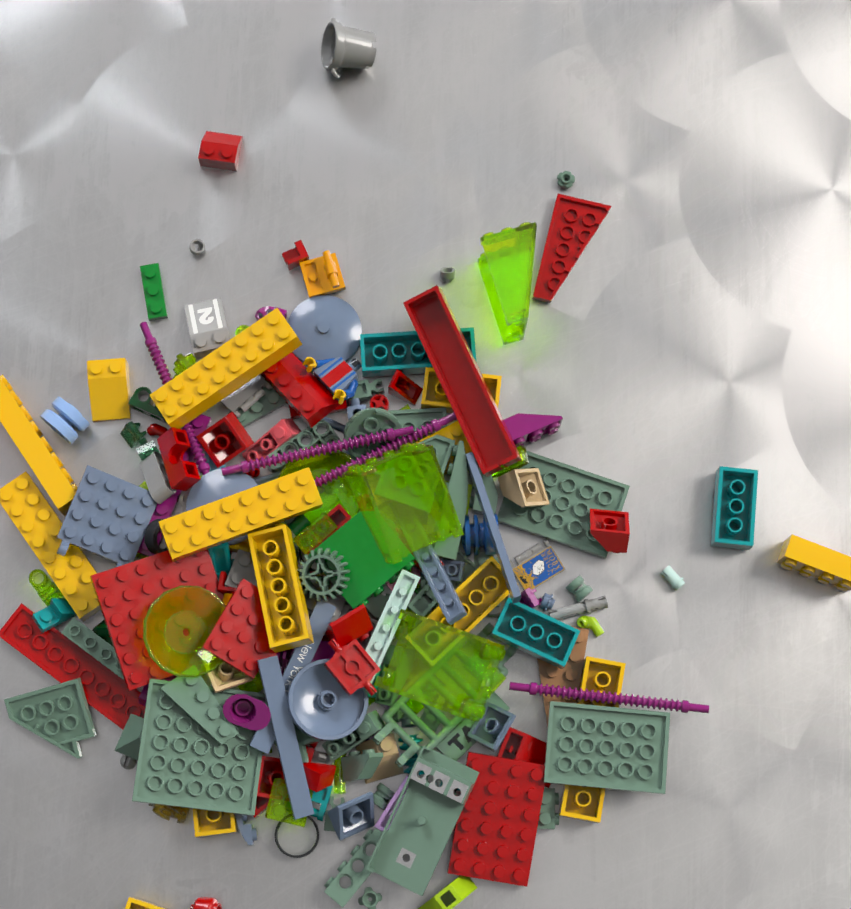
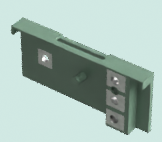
[366,746,480,896]

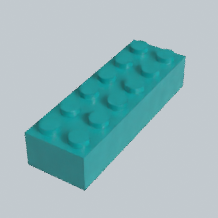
[360,327,477,377]

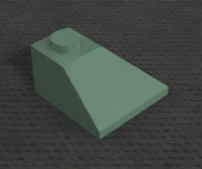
[114,714,144,760]

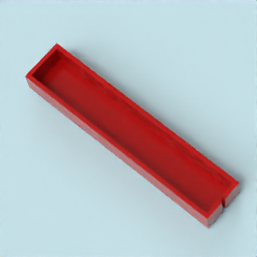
[403,285,522,477]

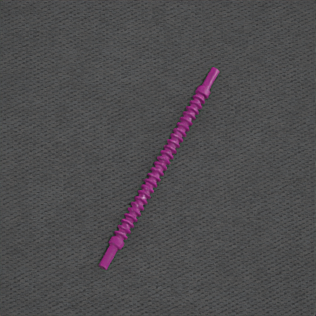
[314,412,457,487]
[221,426,414,476]

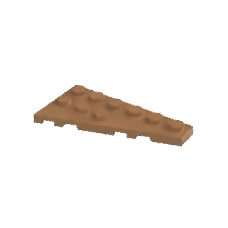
[537,626,589,730]

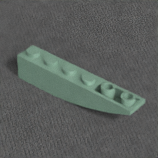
[431,440,468,561]

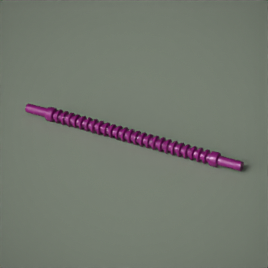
[140,322,210,475]
[509,682,709,713]

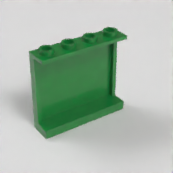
[309,503,416,609]

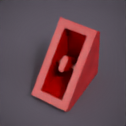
[388,370,423,405]
[303,762,336,792]

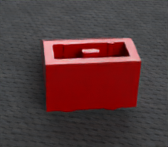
[497,727,551,788]

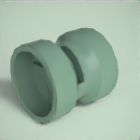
[566,575,593,603]
[373,782,395,810]

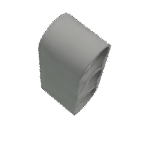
[140,451,176,504]

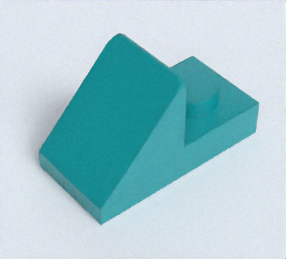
[32,598,76,633]

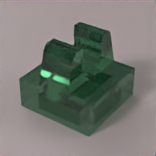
[120,421,147,448]
[136,438,160,461]

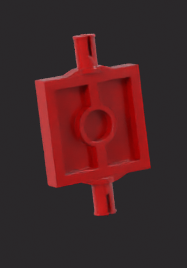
[324,638,381,696]

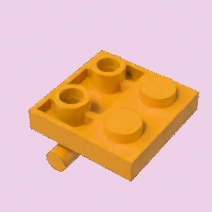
[299,250,346,298]

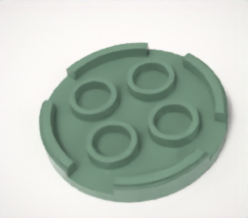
[343,408,401,461]

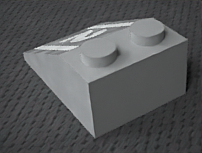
[184,298,230,360]

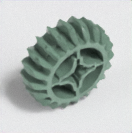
[297,548,350,602]

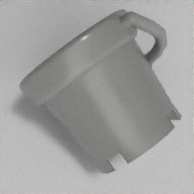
[321,18,376,78]

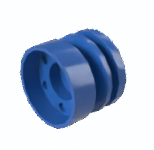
[461,514,498,556]

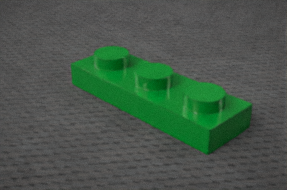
[140,263,168,321]

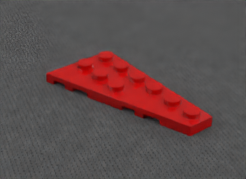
[532,194,612,303]

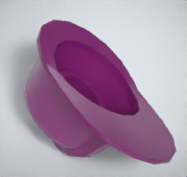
[223,694,271,731]

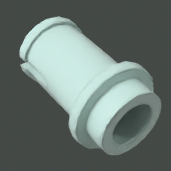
[660,565,685,590]

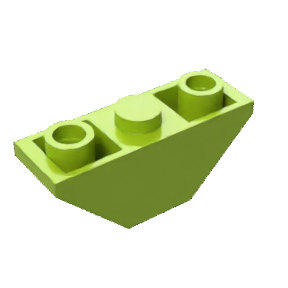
[418,876,477,909]

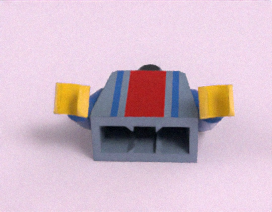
[302,357,362,404]

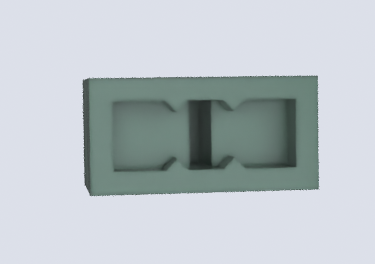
[407,583,438,620]

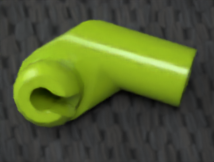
[577,616,605,638]

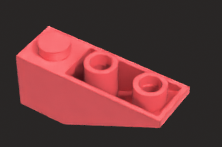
[242,418,301,462]

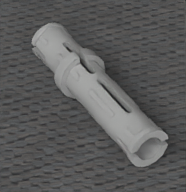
[548,596,608,620]

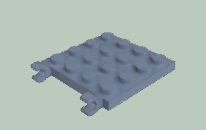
[57,465,157,567]

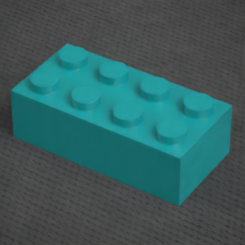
[711,466,758,550]
[490,597,580,669]

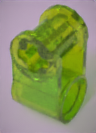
[29,569,63,606]

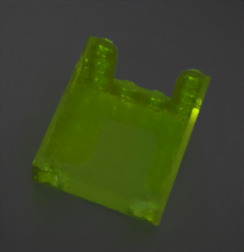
[477,222,537,345]
[342,443,464,564]
[374,609,506,722]

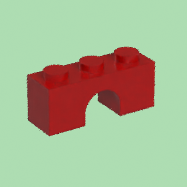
[157,427,201,491]

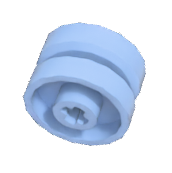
[40,396,90,444]

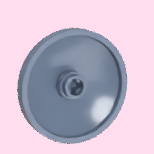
[288,295,362,363]
[186,469,258,546]
[287,659,368,741]

